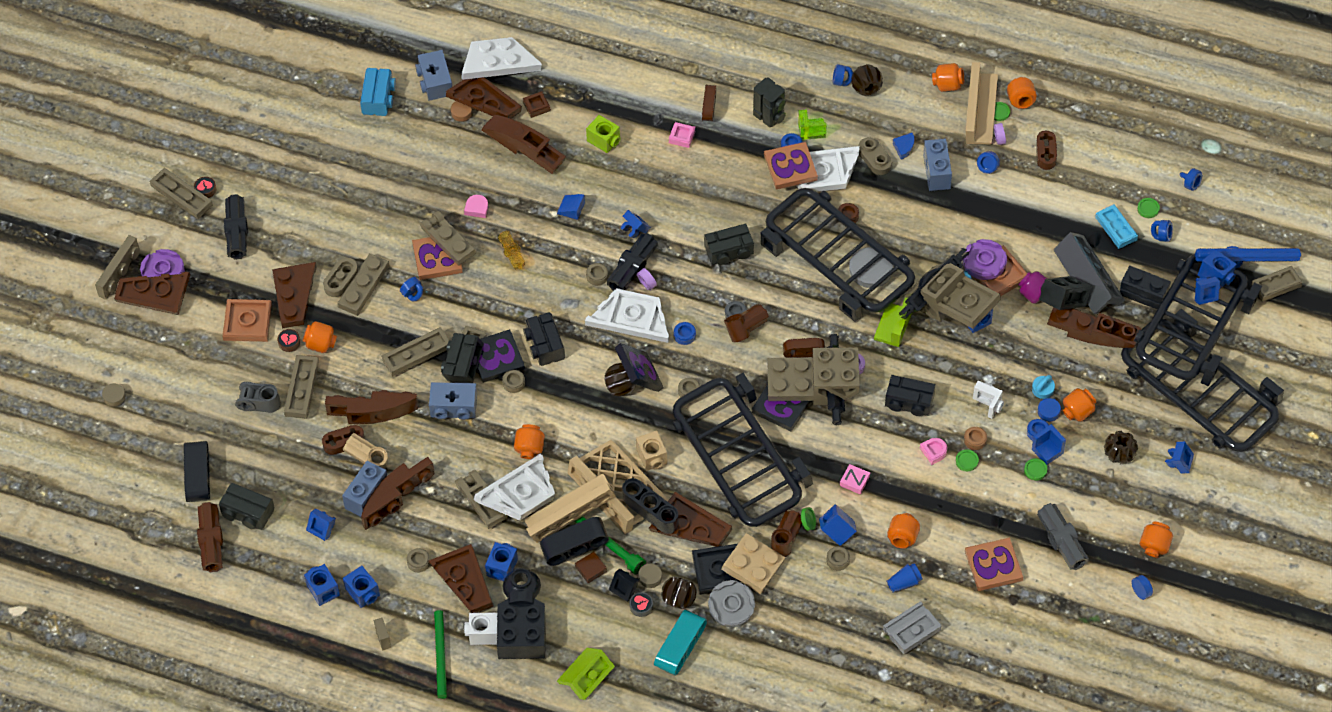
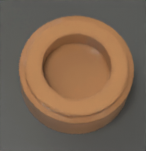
[450,101,472,122]
[964,427,987,450]

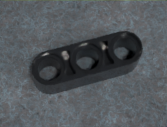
[184,441,210,502]
[622,478,679,534]
[540,517,609,566]

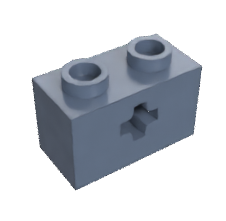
[415,50,452,101]
[923,139,952,191]
[429,382,477,420]
[342,461,387,517]

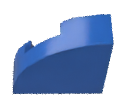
[892,132,914,160]

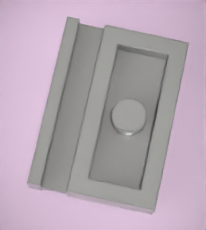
[883,601,942,654]

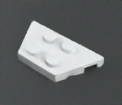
[461,37,542,80]
[796,146,860,192]
[585,288,669,343]
[474,454,555,521]

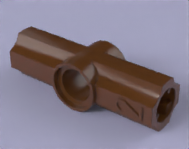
[197,502,223,573]

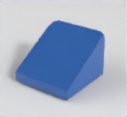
[557,194,585,220]

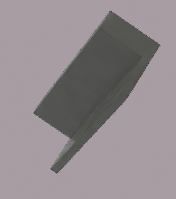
[1054,232,1125,314]

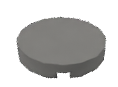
[849,247,893,288]
[708,580,755,628]

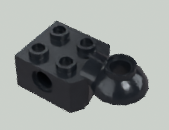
[497,568,546,659]

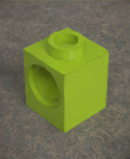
[586,115,621,153]

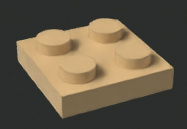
[721,533,785,594]

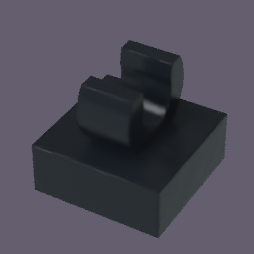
[609,569,639,602]

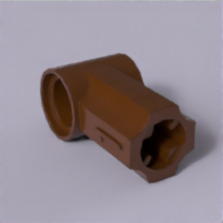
[724,304,769,342]
[771,510,802,557]

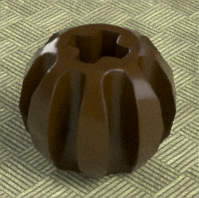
[851,64,883,96]
[604,363,636,397]
[1104,430,1138,465]
[661,576,697,609]

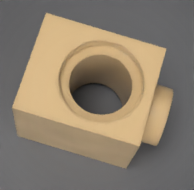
[636,430,667,471]

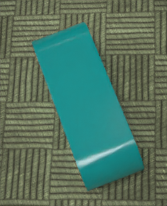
[654,609,707,676]

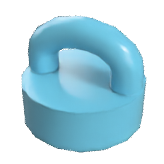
[1032,375,1055,399]

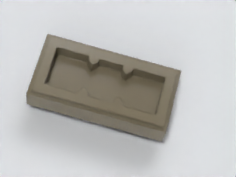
[1252,266,1303,302]

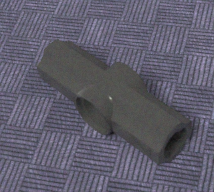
[1037,503,1089,570]

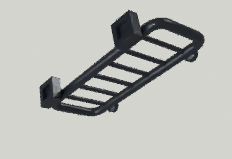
[760,188,915,322]
[1134,254,1262,387]
[1121,309,1284,452]
[672,373,813,527]

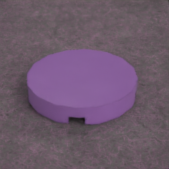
[963,239,1007,280]
[140,249,185,277]

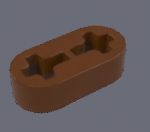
[702,84,717,121]
[1036,130,1057,170]
[783,338,825,358]
[322,425,365,455]

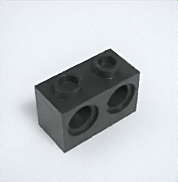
[1039,276,1092,310]

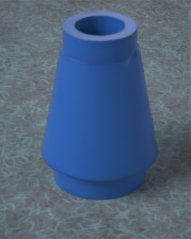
[886,563,923,593]

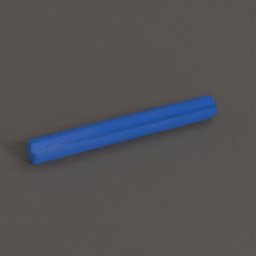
[1195,248,1301,262]

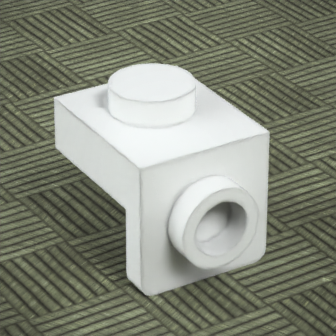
[973,381,1004,419]

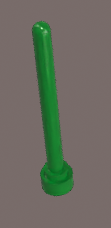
[575,516,646,575]

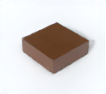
[523,91,551,118]
[575,551,607,583]

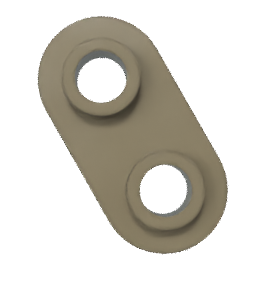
[859,137,892,175]
[323,258,358,297]

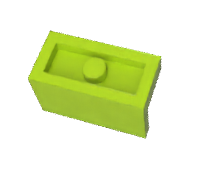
[874,297,912,347]
[557,648,615,700]

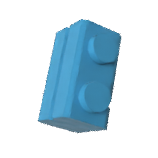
[360,68,396,116]

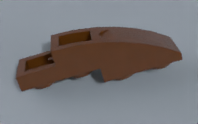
[482,115,566,174]
[1047,307,1141,348]
[325,390,419,425]
[361,457,435,530]

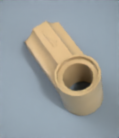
[343,433,388,469]

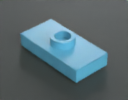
[1095,204,1138,249]

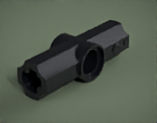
[224,194,248,260]
[607,233,658,291]

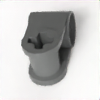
[235,382,281,413]

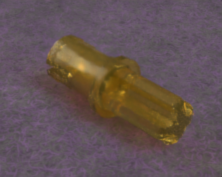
[498,231,526,270]

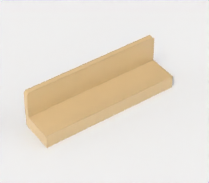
[966,62,998,145]
[525,474,616,543]

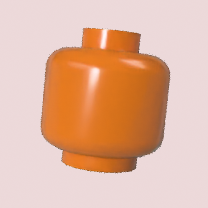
[932,63,965,92]
[1007,77,1037,109]
[303,321,337,353]
[1062,388,1097,422]
[514,424,545,459]
[887,513,920,549]
[1139,521,1173,558]

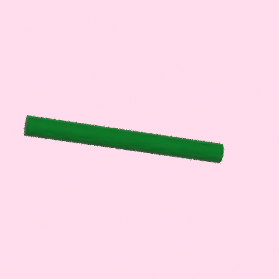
[434,610,447,699]

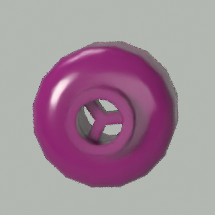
[1018,271,1047,304]

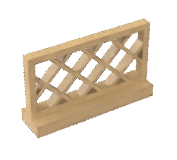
[568,440,669,534]

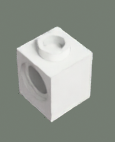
[464,613,497,645]

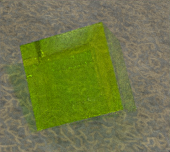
[798,109,827,140]

